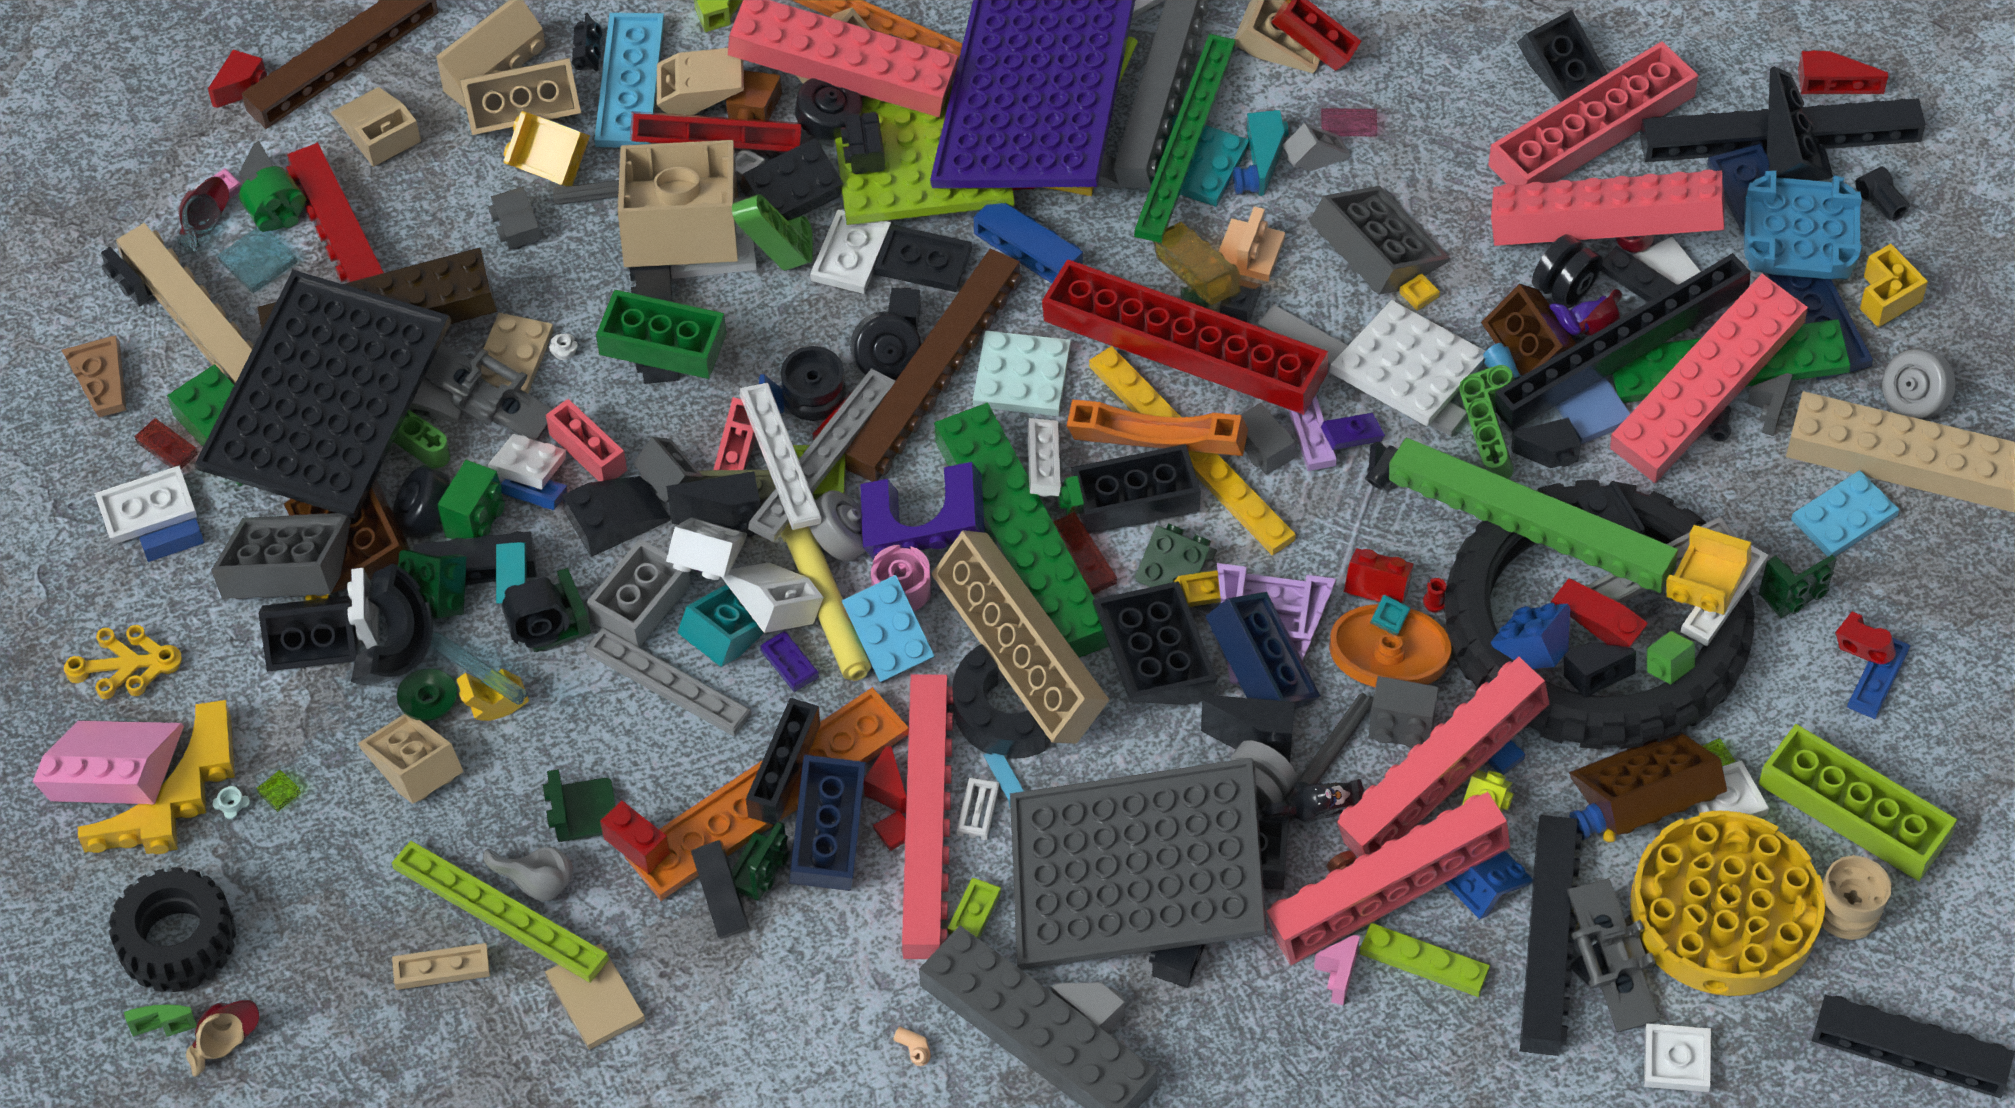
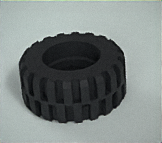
[109,867,236,992]

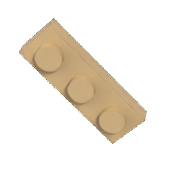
[392,943,490,990]

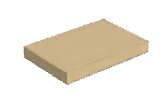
[545,943,645,1050]

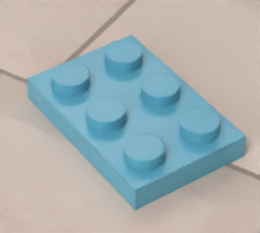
[1791,470,1899,557]
[842,575,935,683]

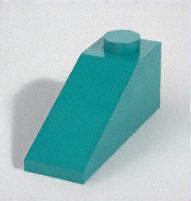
[1246,110,1289,196]

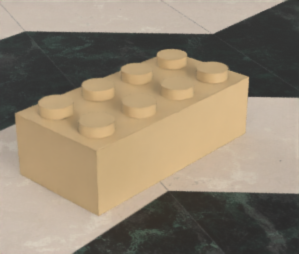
[460,58,581,135]

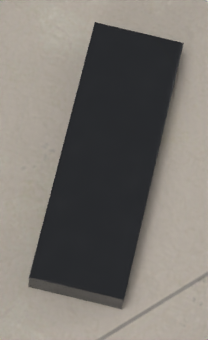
[691,840,750,939]

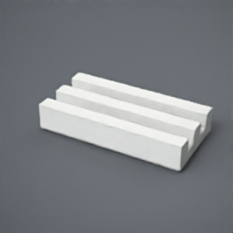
[957,778,999,840]

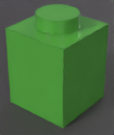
[1647,631,1695,684]

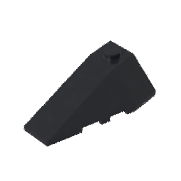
[1767,66,1833,181]

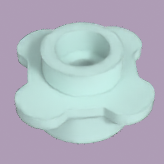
[213,786,250,819]

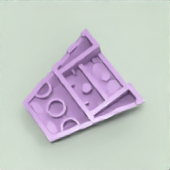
[1217,563,1336,685]

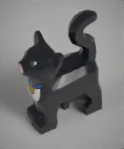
[1261,779,1364,822]

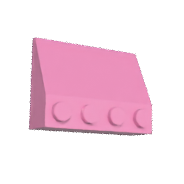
[33,721,184,804]

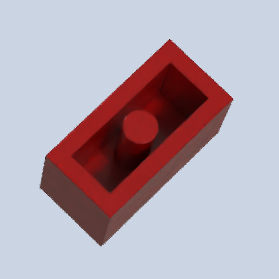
[1343,548,1414,604]
[600,801,670,875]

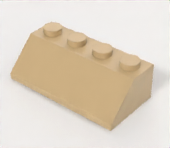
[436,0,546,109]

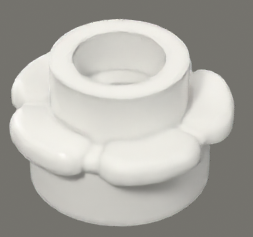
[549,333,578,360]

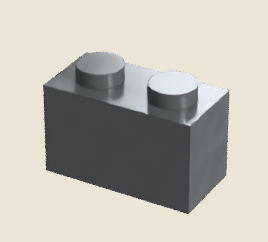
[1240,403,1296,475]
[633,437,703,503]

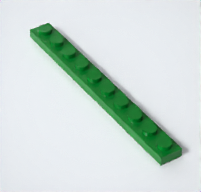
[1134,34,1236,243]

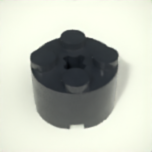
[502,577,569,648]

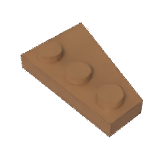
[61,335,126,417]

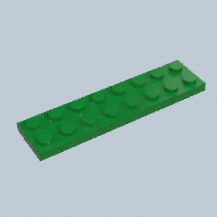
[1612,319,1850,403]

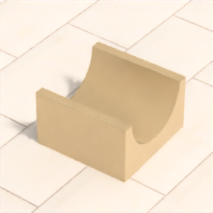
[618,140,738,267]

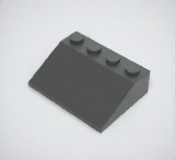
[1309,186,1450,295]
[211,513,351,599]

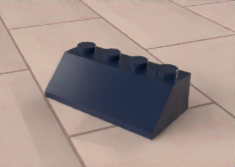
[1205,592,1321,710]

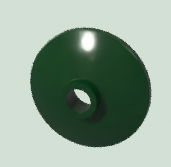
[396,668,458,721]

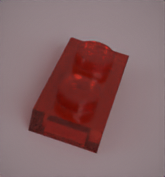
[134,418,198,469]

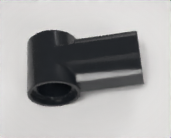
[1855,166,1910,222]

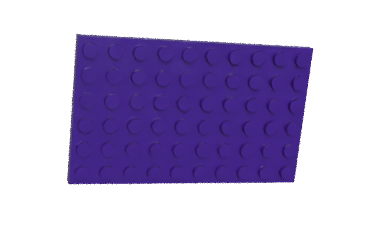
[930,0,1136,188]

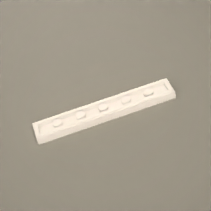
[739,383,821,530]

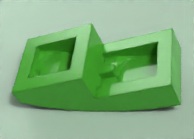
[124,1005,197,1037]

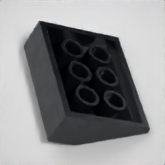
[1093,581,1217,705]

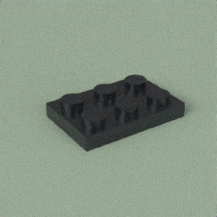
[874,224,972,292]

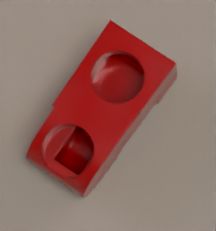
[1835,611,1896,664]

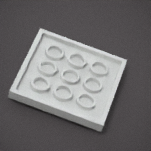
[1329,300,1485,426]

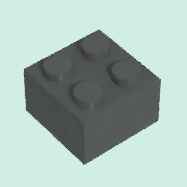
[1368,676,1439,748]

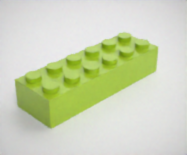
[1758,723,1957,882]

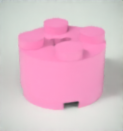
[871,545,931,611]

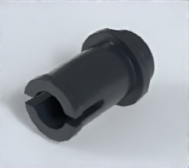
[1708,405,1732,442]

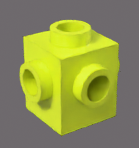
[1462,770,1514,812]

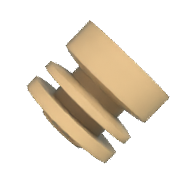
[1821,855,1891,940]

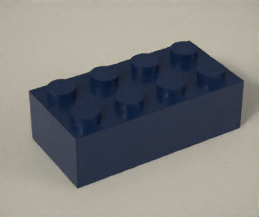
[788,755,866,891]

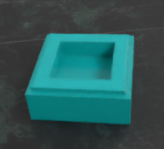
[1370,595,1411,636]

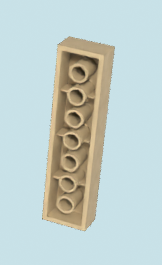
[1786,391,2015,513]
[931,530,1109,744]

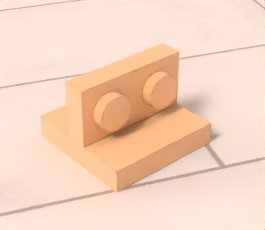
[1214,207,1285,282]

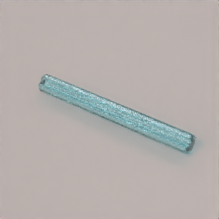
[430,632,527,705]

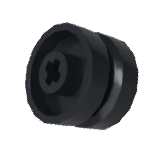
[1532,234,1603,308]
[780,346,846,421]

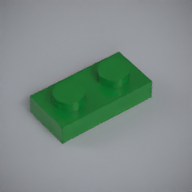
[1057,475,1084,516]

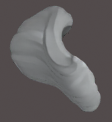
[483,847,573,902]

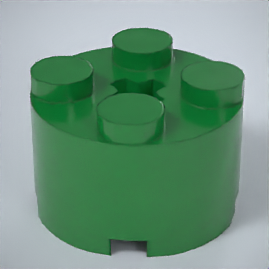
[239,166,306,232]

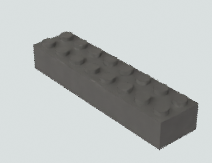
[919,926,1158,1108]

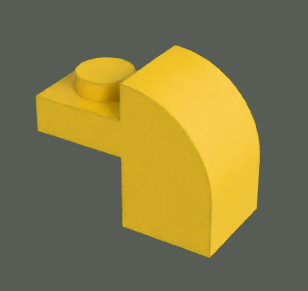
[456,668,529,721]

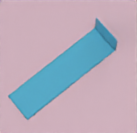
[983,753,1024,807]

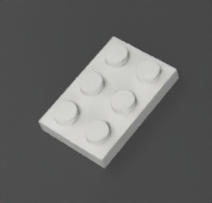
[810,210,891,294]
[94,466,197,545]

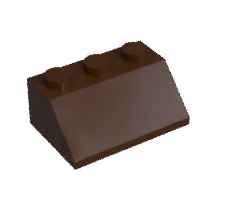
[1481,283,1576,376]

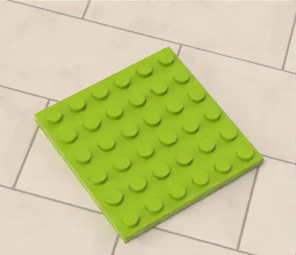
[835,86,1014,225]

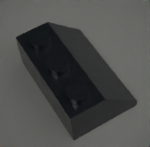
[258,596,357,671]

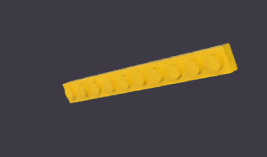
[1089,346,1296,556]

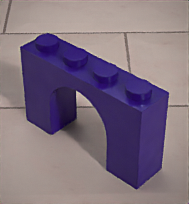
[860,462,985,560]

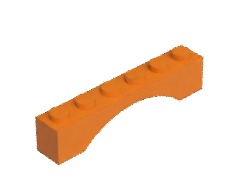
[1066,399,1248,456]

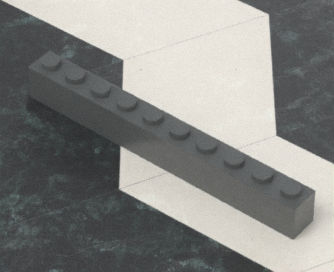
[1114,0,1208,188]

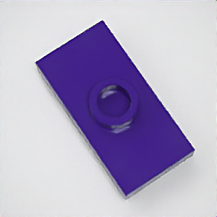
[1320,413,1385,450]
[760,631,819,692]

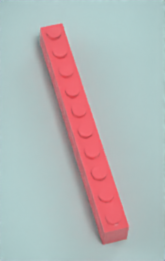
[902,674,953,959]

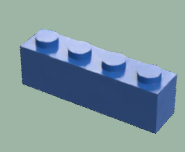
[973,203,1083,283]

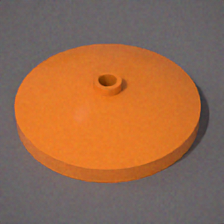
[1329,604,1451,688]

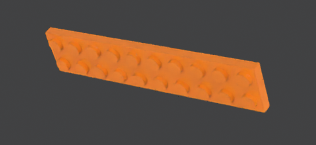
[625,687,909,901]

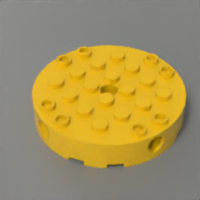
[1630,811,1825,996]

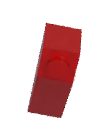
[1798,50,1888,94]
[1550,578,1648,647]

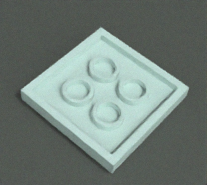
[973,331,1071,416]

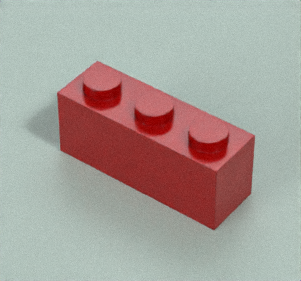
[1271,0,1362,71]

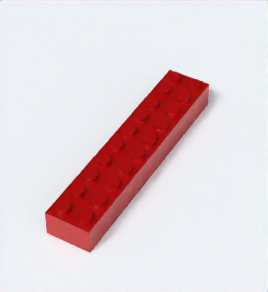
[1042,259,1328,415]

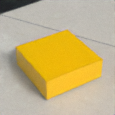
[1399,273,1440,311]

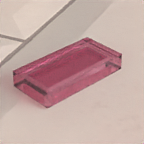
[1321,108,1377,136]

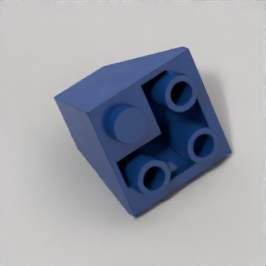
[1491,603,1570,669]

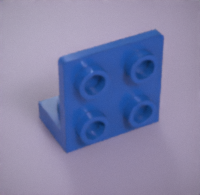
[1445,851,1533,920]

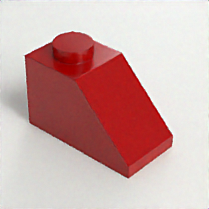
[208,49,267,108]

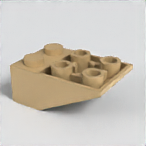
[657,48,744,115]
[331,87,421,167]

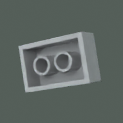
[586,539,691,647]

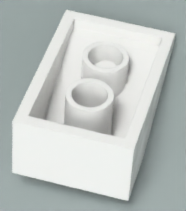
[666,518,747,580]

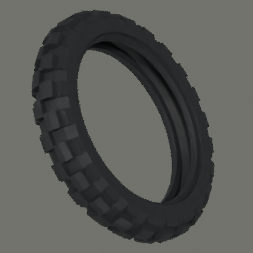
[1444,480,1755,750]

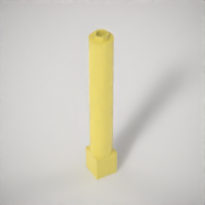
[781,523,871,681]

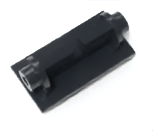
[572,13,602,72]

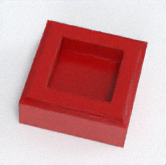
[873,810,906,851]

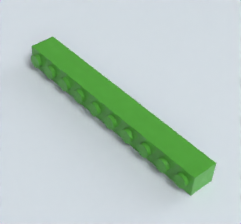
[1389,437,1678,593]

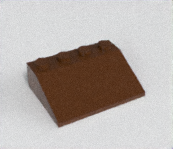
[284,478,410,593]
[1569,732,1727,835]

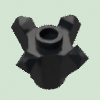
[1365,442,1398,491]

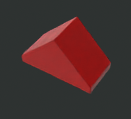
[863,746,907,814]

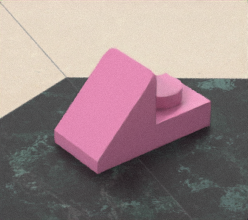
[1314,935,1360,1005]

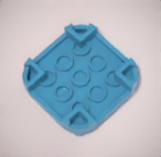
[1744,171,1862,279]

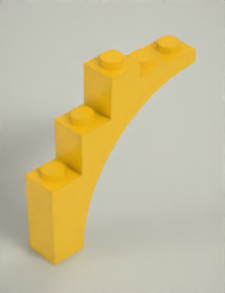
[78,700,235,854]

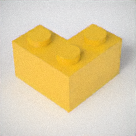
[1860,243,1928,328]

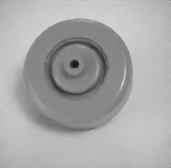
[1882,349,1956,419]
[809,491,866,562]

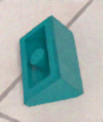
[496,542,527,604]

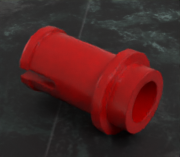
[1423,578,1446,613]

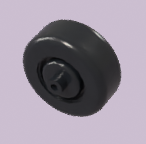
[795,78,863,140]
[850,311,921,381]
[393,465,451,538]

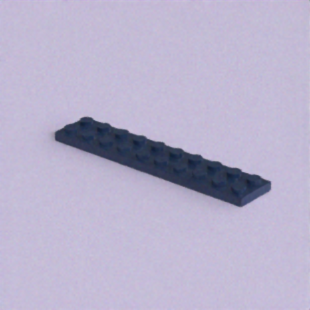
[1707,144,1873,381]

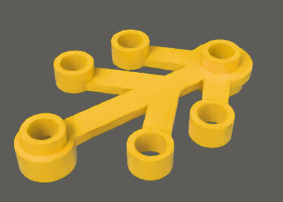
[64,625,182,699]

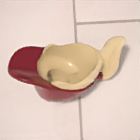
[186,1000,259,1077]

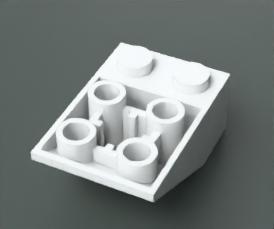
[722,563,824,633]

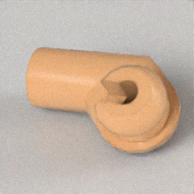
[894,1026,931,1066]

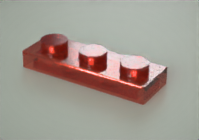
[1053,512,1117,595]

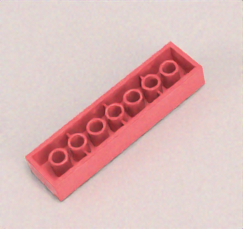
[728,0,958,118]
[1488,41,1699,185]
[1491,170,1724,246]
[1610,274,1808,483]
[1337,657,1549,857]
[1266,792,1510,965]

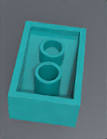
[677,584,764,667]

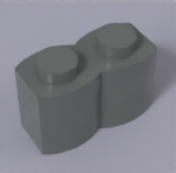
[488,186,541,249]

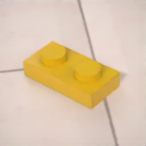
[1174,570,1221,607]

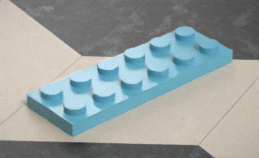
[594,12,665,148]

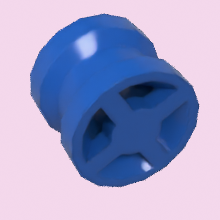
[1233,165,1259,195]
[1569,803,1607,841]

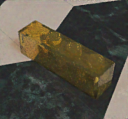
[1153,222,1241,305]

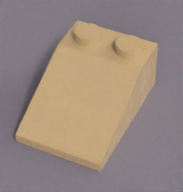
[1234,0,1320,73]
[358,714,464,804]

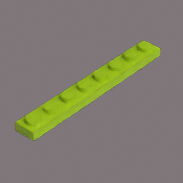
[391,840,609,983]

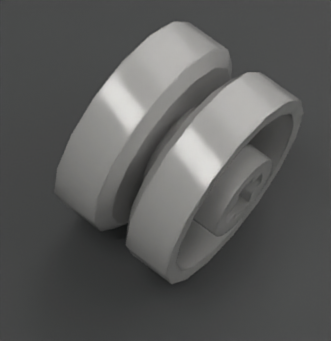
[1231,740,1297,815]

